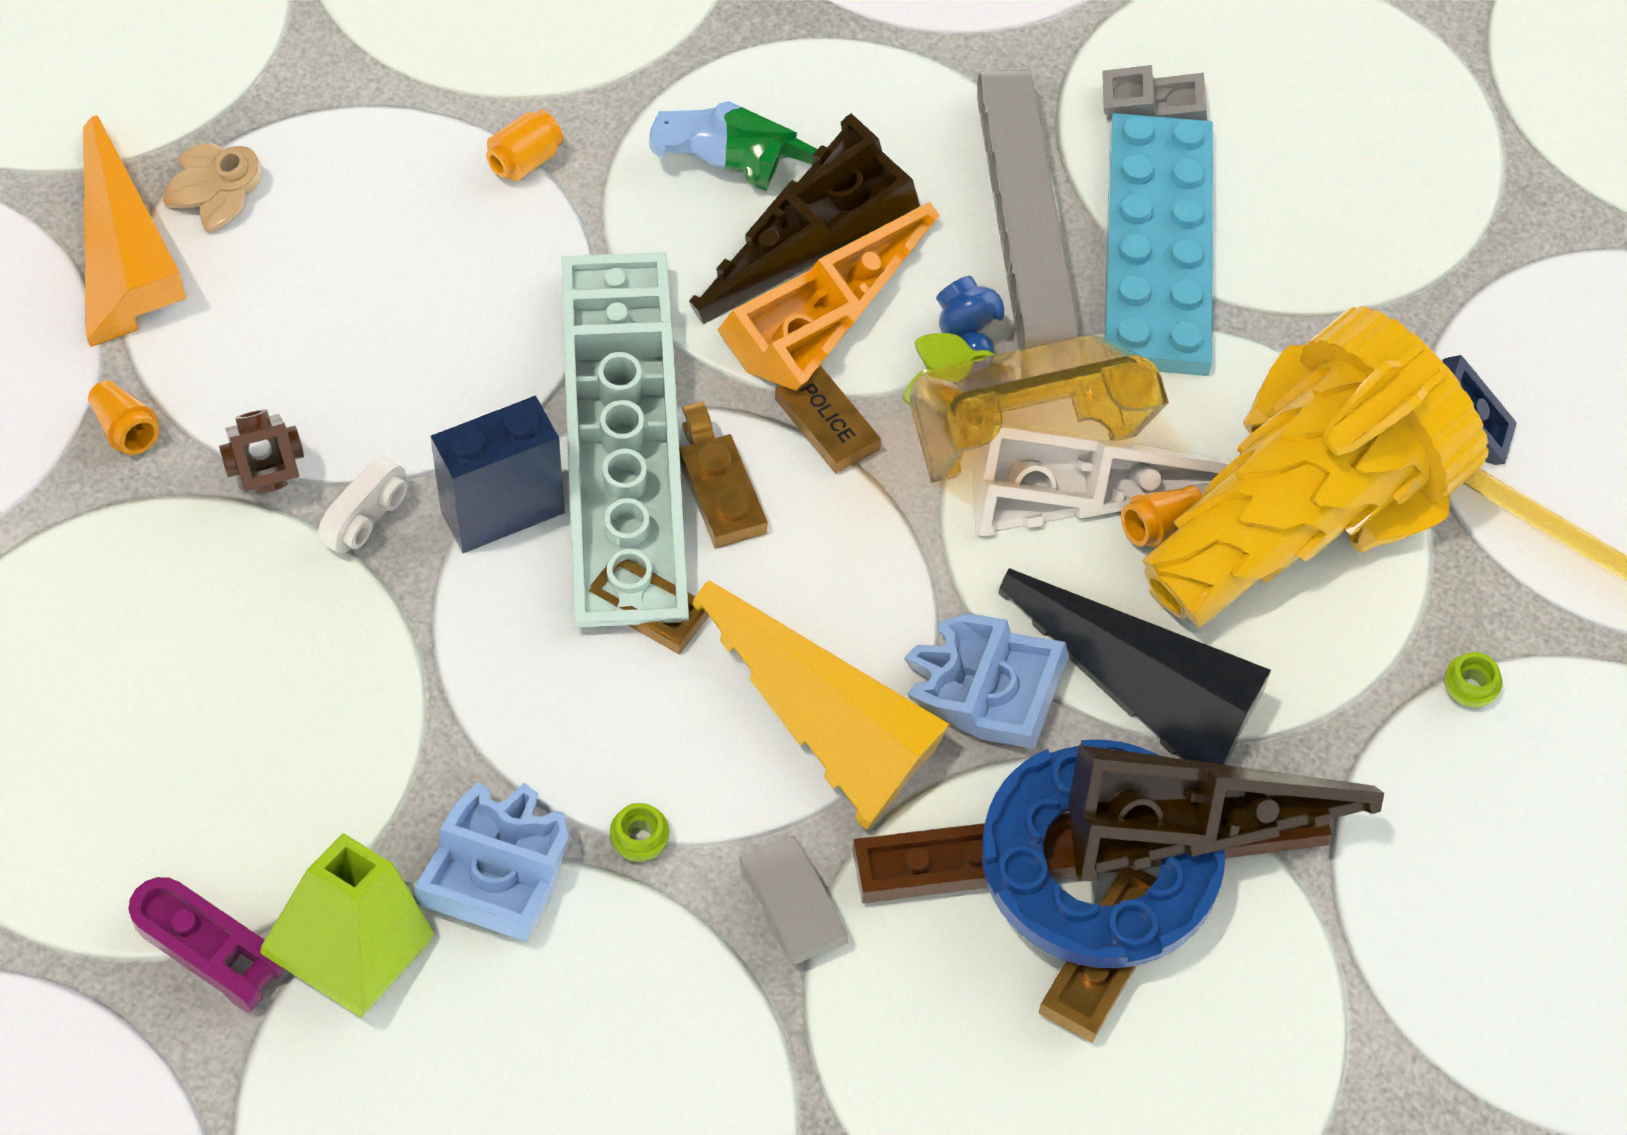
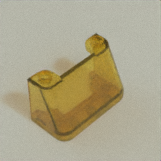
[909,335,1169,483]

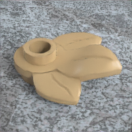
[163,143,261,233]

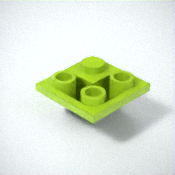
[260,833,434,1018]

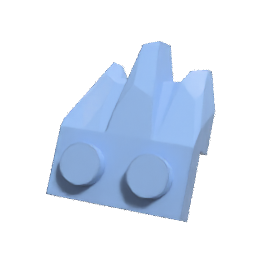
[903,613,1069,749]
[414,782,569,942]

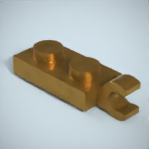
[679,401,768,549]

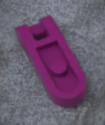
[128,877,287,1013]

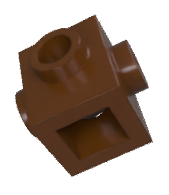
[219,409,304,494]

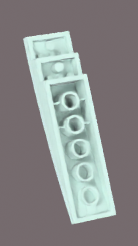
[561,252,689,628]

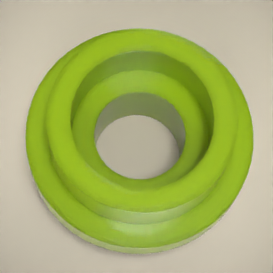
[1444,652,1503,708]
[610,803,670,862]

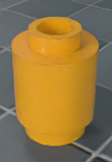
[486,110,563,181]

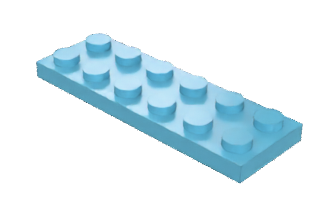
[1103,113,1213,376]

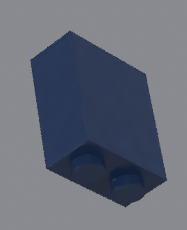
[430,395,565,553]

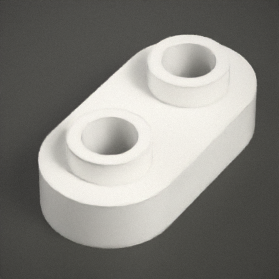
[318,456,408,554]

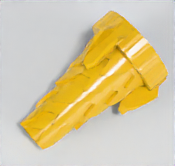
[1142,306,1489,628]

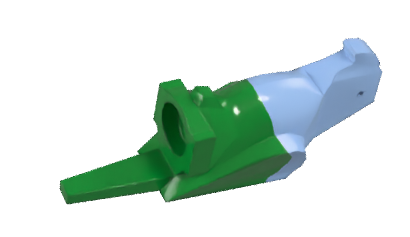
[649,101,817,191]

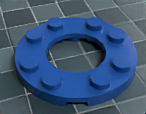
[981,739,1225,968]

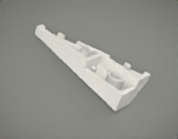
[972,418,1232,536]

